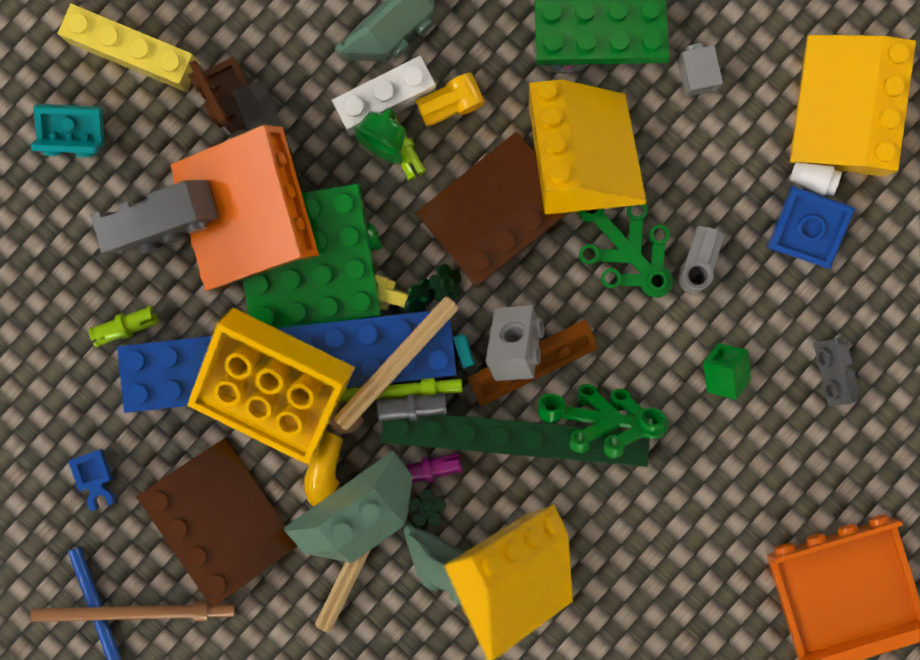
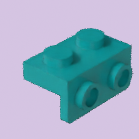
[31,104,105,157]

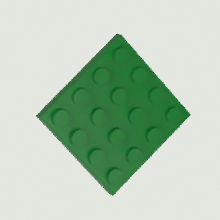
[534,0,669,65]
[242,183,382,328]

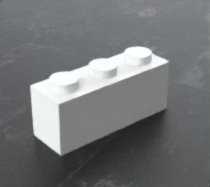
[332,55,436,136]

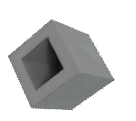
[677,43,723,97]

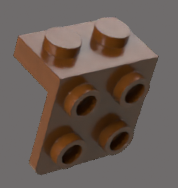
[188,56,265,134]

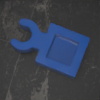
[68,449,116,512]

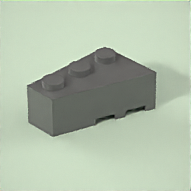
[90,180,219,254]

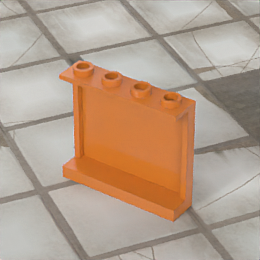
[170,125,319,291]
[766,514,920,660]

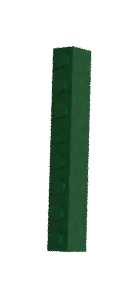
[381,414,650,467]

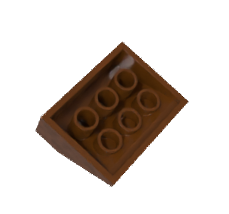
[415,132,571,288]
[136,438,298,608]

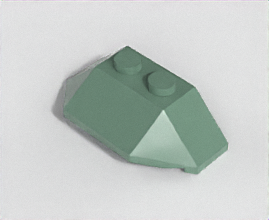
[335,0,434,62]
[284,451,413,563]
[403,521,465,607]

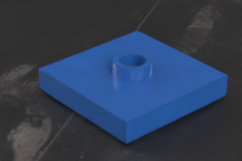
[767,185,855,269]

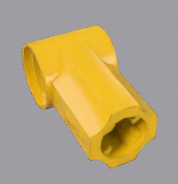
[415,72,486,127]

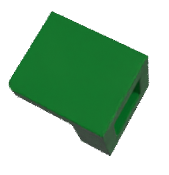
[703,343,751,400]

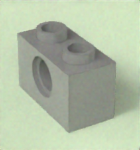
[486,305,544,381]

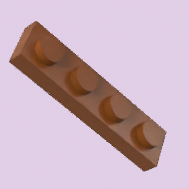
[467,320,598,406]

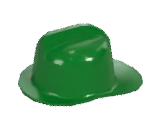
[353,108,406,164]

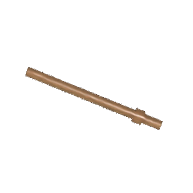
[30,601,235,622]

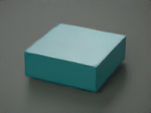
[452,334,475,369]

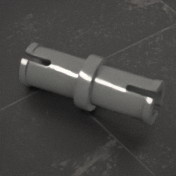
[377,393,447,422]

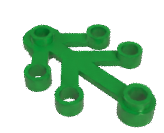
[577,204,673,298]
[537,384,668,458]

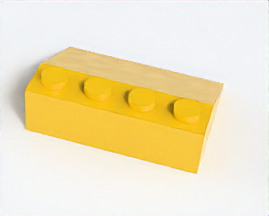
[789,35,916,177]
[529,79,646,214]
[187,308,355,465]
[444,505,573,660]

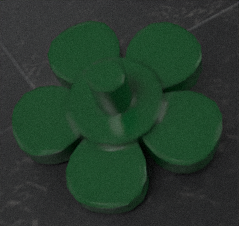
[429,264,462,302]
[405,278,433,313]
[408,490,446,527]

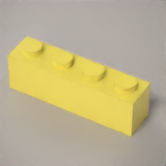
[57,3,200,93]

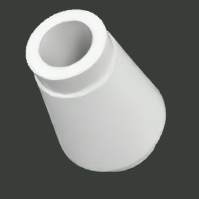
[790,162,842,197]

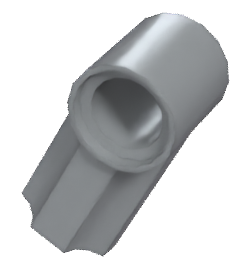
[678,226,725,294]

